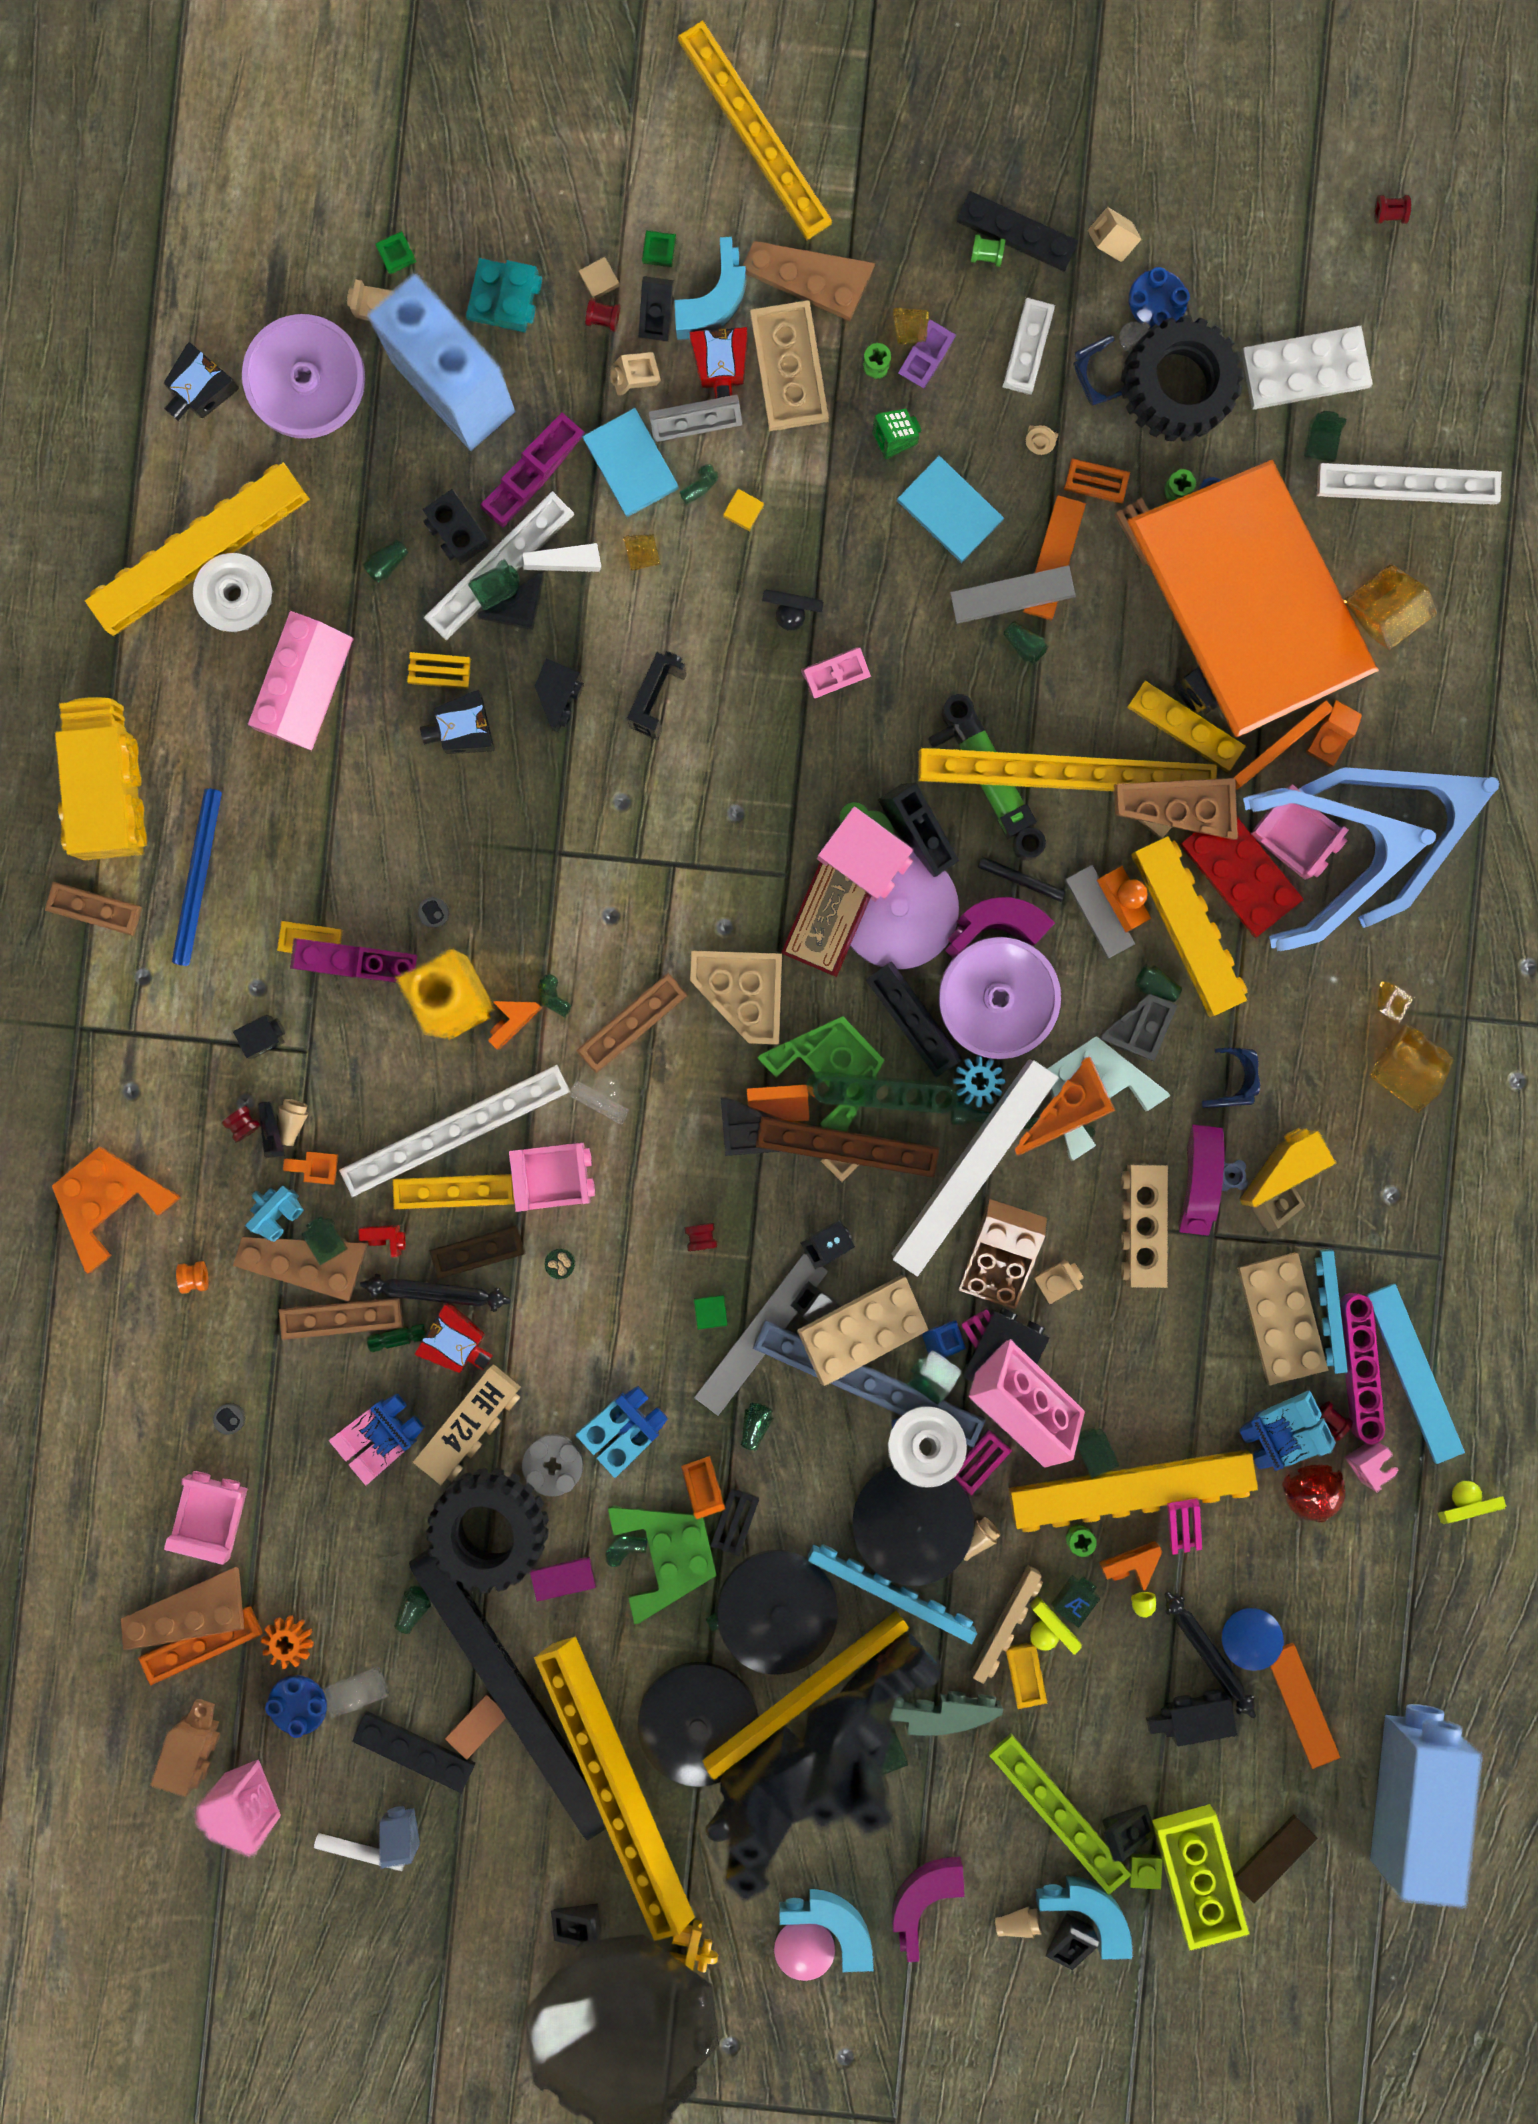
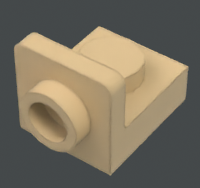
[347,279,394,321]
[610,352,661,395]
[1033,1260,1084,1305]

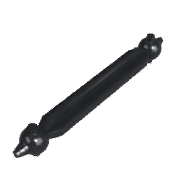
[360,1274,511,1312]
[1164,1591,1256,1718]

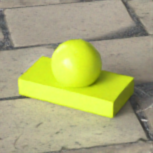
[1438,1480,1506,1524]
[1029,1597,1082,1655]

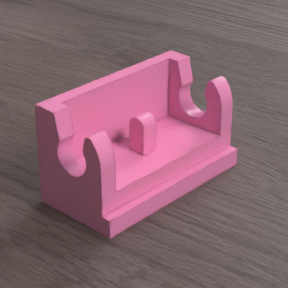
[801,647,871,699]
[1345,1442,1398,1492]

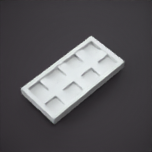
[1241,326,1372,410]

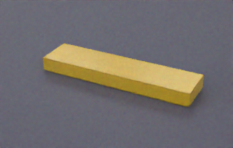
[393,1174,515,1209]

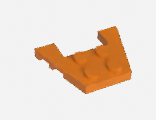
[52,1147,181,1274]

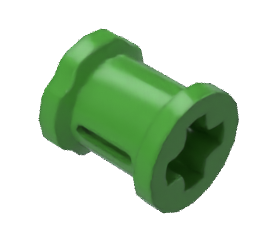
[971,234,1005,267]
[863,343,891,379]
[1164,469,1196,502]
[1066,1524,1097,1557]

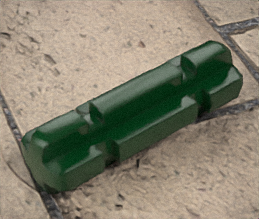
[367,1324,427,1352]

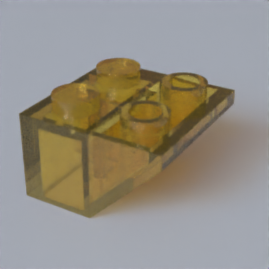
[1344,564,1437,650]
[1370,1023,1454,1113]

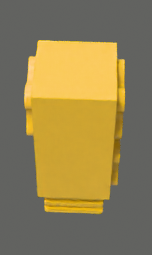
[55,697,147,860]
[396,949,496,1040]

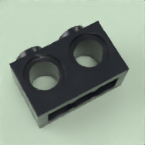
[422,489,490,566]
[1172,666,1219,714]

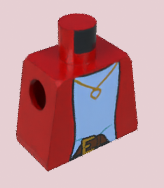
[690,327,747,399]
[414,1303,493,1373]

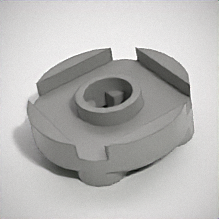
[522,1434,584,1496]

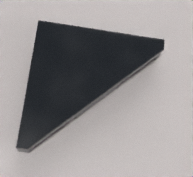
[477,573,544,630]
[258,1102,285,1158]

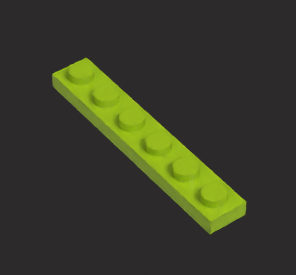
[988,1733,1132,1895]

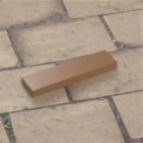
[576,973,688,1074]
[279,1297,404,1340]

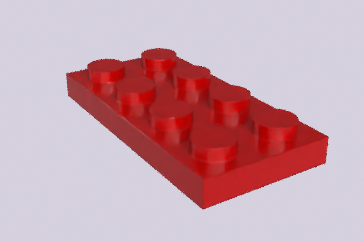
[1179,817,1304,938]

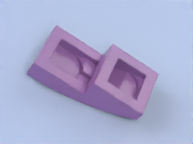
[898,320,956,388]

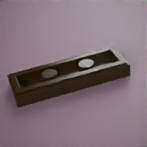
[429,1225,526,1279]
[1234,1814,1318,1904]

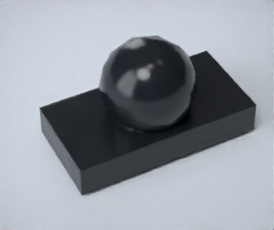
[762,589,824,631]

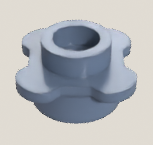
[1222,1160,1248,1191]

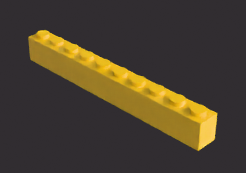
[534,1636,695,1941]

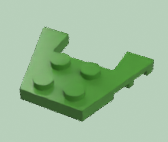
[757,1016,884,1131]
[608,1506,717,1625]

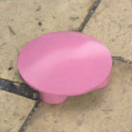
[774,1924,835,1981]

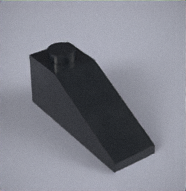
[878,783,959,877]

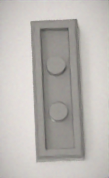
[649,394,743,442]
[1065,865,1135,959]

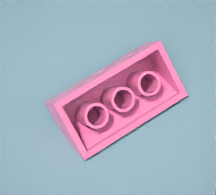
[248,611,353,751]
[969,1340,1085,1468]
[196,1759,281,1856]

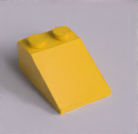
[1240,1128,1336,1207]

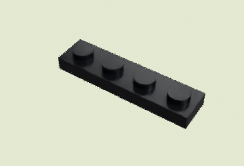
[956,191,1079,272]
[866,961,962,1078]
[352,1711,476,1794]

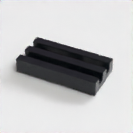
[711,1488,759,1556]

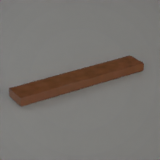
[755,1116,940,1178]

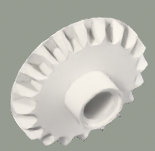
[193,553,273,633]
[887,1407,967,1487]

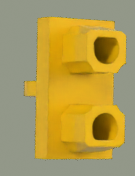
[665,1919,718,1986]

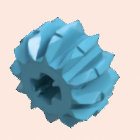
[953,1056,1005,1107]

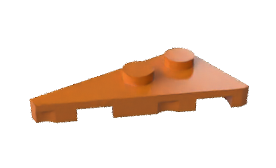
[1015,1057,1115,1155]

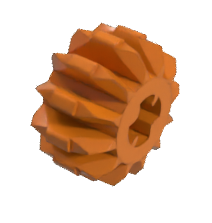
[261,1615,314,1669]

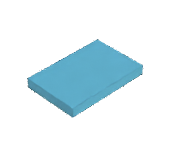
[582,408,679,518]
[897,456,1004,563]

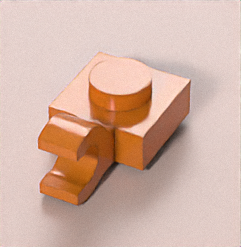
[283,1151,338,1185]

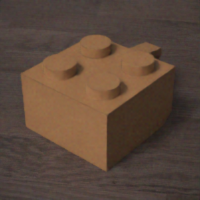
[151,1699,220,1797]

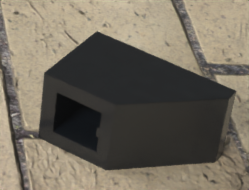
[535,658,584,733]

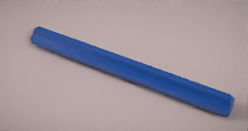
[172,788,222,966]

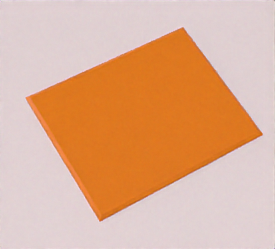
[1127,459,1379,738]

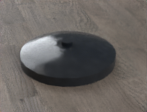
[853,1465,975,1586]
[716,1550,838,1675]
[638,1662,759,1787]

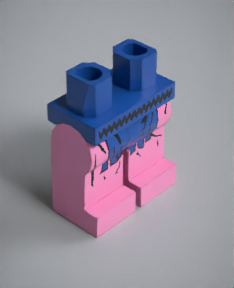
[329,1394,425,1486]

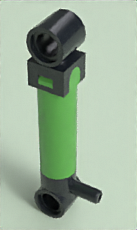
[928,694,1046,861]

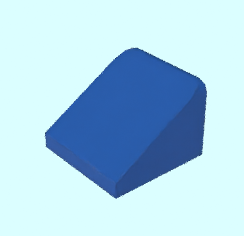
[922,1320,966,1360]

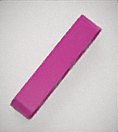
[1340,1293,1385,1444]

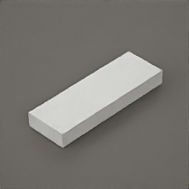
[1003,298,1055,395]

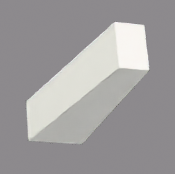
[521,543,601,572]

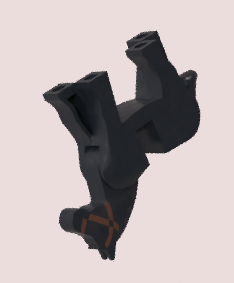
[705,1632,941,1901]

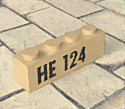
[413,1364,521,1485]

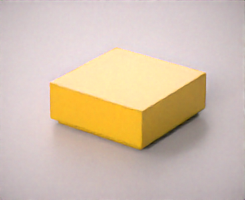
[723,489,764,532]

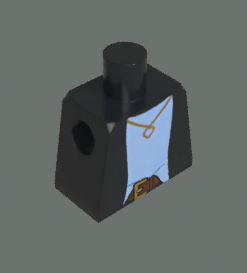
[164,342,239,421]
[420,690,495,754]

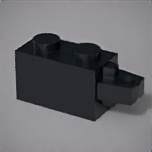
[1146,1690,1238,1747]

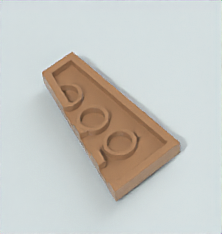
[742,241,875,321]
[1114,778,1238,840]
[233,1236,368,1301]
[121,1567,245,1650]

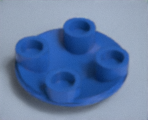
[1129,267,1190,328]
[1222,1608,1284,1671]
[265,1675,327,1738]

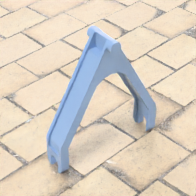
[1299,767,1499,928]
[1243,788,1436,951]

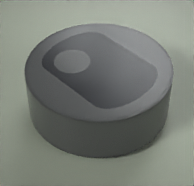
[418,897,449,928]
[213,1403,246,1435]

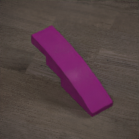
[480,413,584,528]

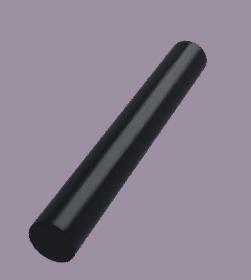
[978,856,1066,902]

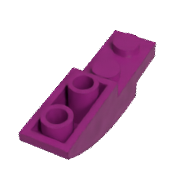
[290,938,417,983]

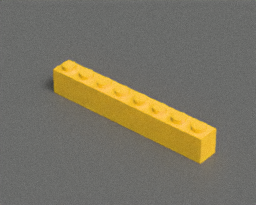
[85,462,310,636]
[1008,1450,1258,1532]

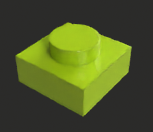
[1129,1854,1162,1889]

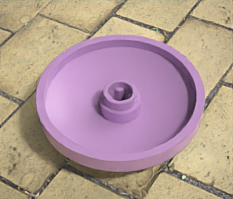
[242,314,365,439]
[850,851,959,970]
[938,937,1061,1059]

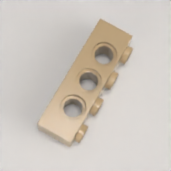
[1121,1165,1168,1288]

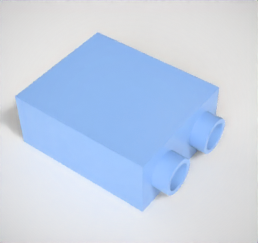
[368,274,515,451]
[1370,1704,1481,1907]

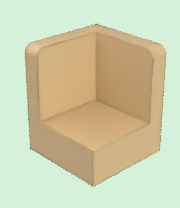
[1088,207,1142,262]

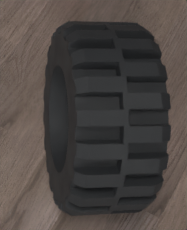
[1121,316,1244,442]
[426,1468,549,1593]

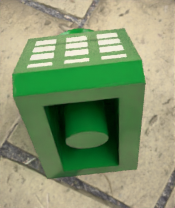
[872,409,921,460]

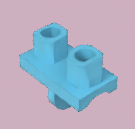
[245,1186,304,1242]

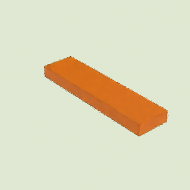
[1023,495,1086,621]
[1233,700,1333,790]
[138,1605,263,1686]
[1270,1643,1340,1769]

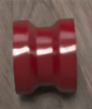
[222,1106,261,1143]
[684,1223,717,1251]

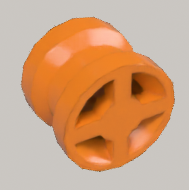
[176,1261,208,1294]

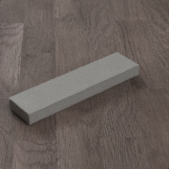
[950,566,1076,624]

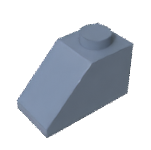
[379,1806,420,1869]

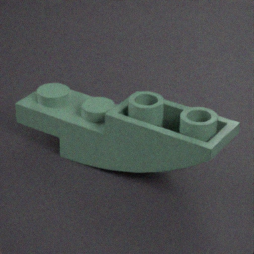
[890,1691,1003,1736]

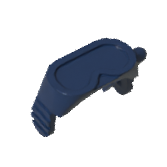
[1073,335,1122,406]
[1202,1048,1260,1108]

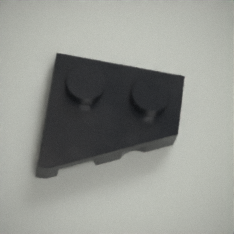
[721,1097,783,1156]

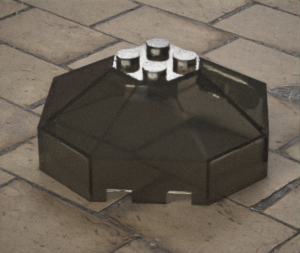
[525,1934,719,2124]

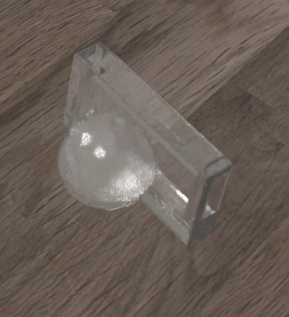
[570,1075,629,1125]
[322,1666,390,1718]

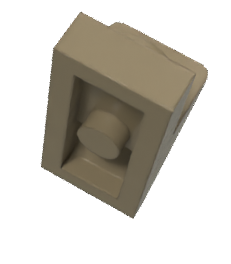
[1252,1186,1305,1232]

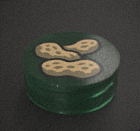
[545,1248,576,1279]

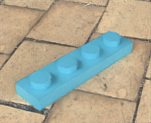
[1315,1249,1348,1374]

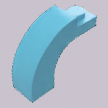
[674,237,746,340]
[1036,1876,1132,1959]
[779,1889,873,1972]

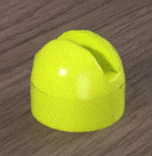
[1131,1592,1156,1618]

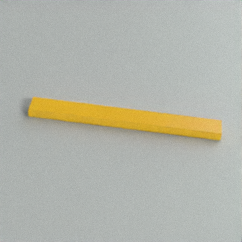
[678,20,832,240]
[702,1611,909,1779]

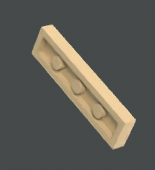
[971,1565,1043,1684]

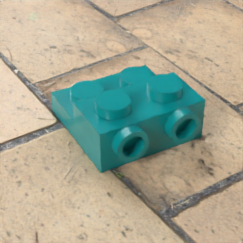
[466,258,542,333]

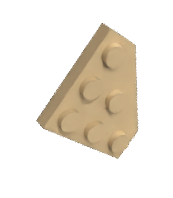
[690,951,782,1045]

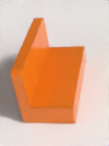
[747,1085,809,1122]

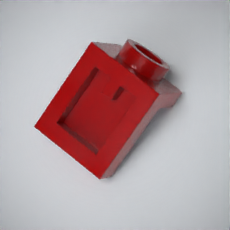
[359,1225,406,1257]

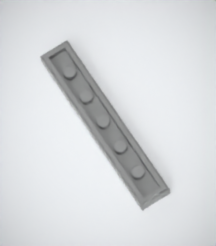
[694,1253,828,1416]

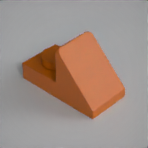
[1305,700,1362,767]
[488,1001,543,1050]
[1099,1541,1162,1591]

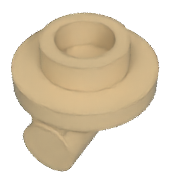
[1026,425,1058,455]

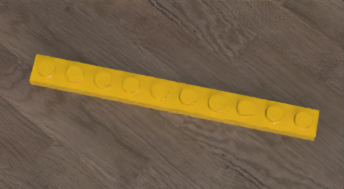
[918,748,1217,791]

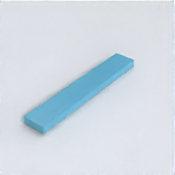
[1365,1284,1465,1464]

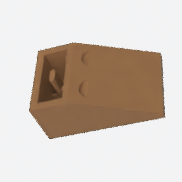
[958,1199,1047,1309]

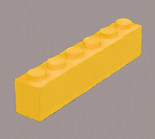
[1131,836,1248,1017]

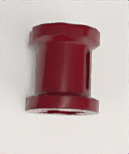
[1374,195,1411,224]
[585,298,621,332]
[1319,1401,1353,1442]

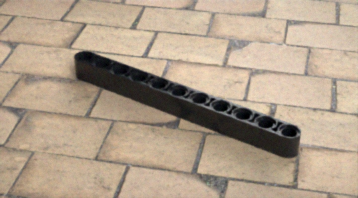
[409,1549,606,1841]

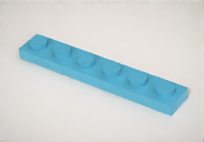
[808,1544,977,1644]

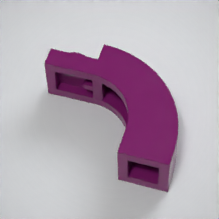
[945,897,1055,958]
[1178,1124,1224,1236]
[892,1857,965,1962]

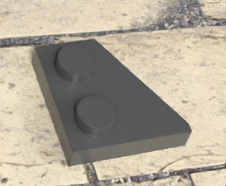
[1099,994,1177,1061]

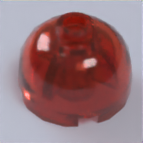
[1282,1465,1346,1522]

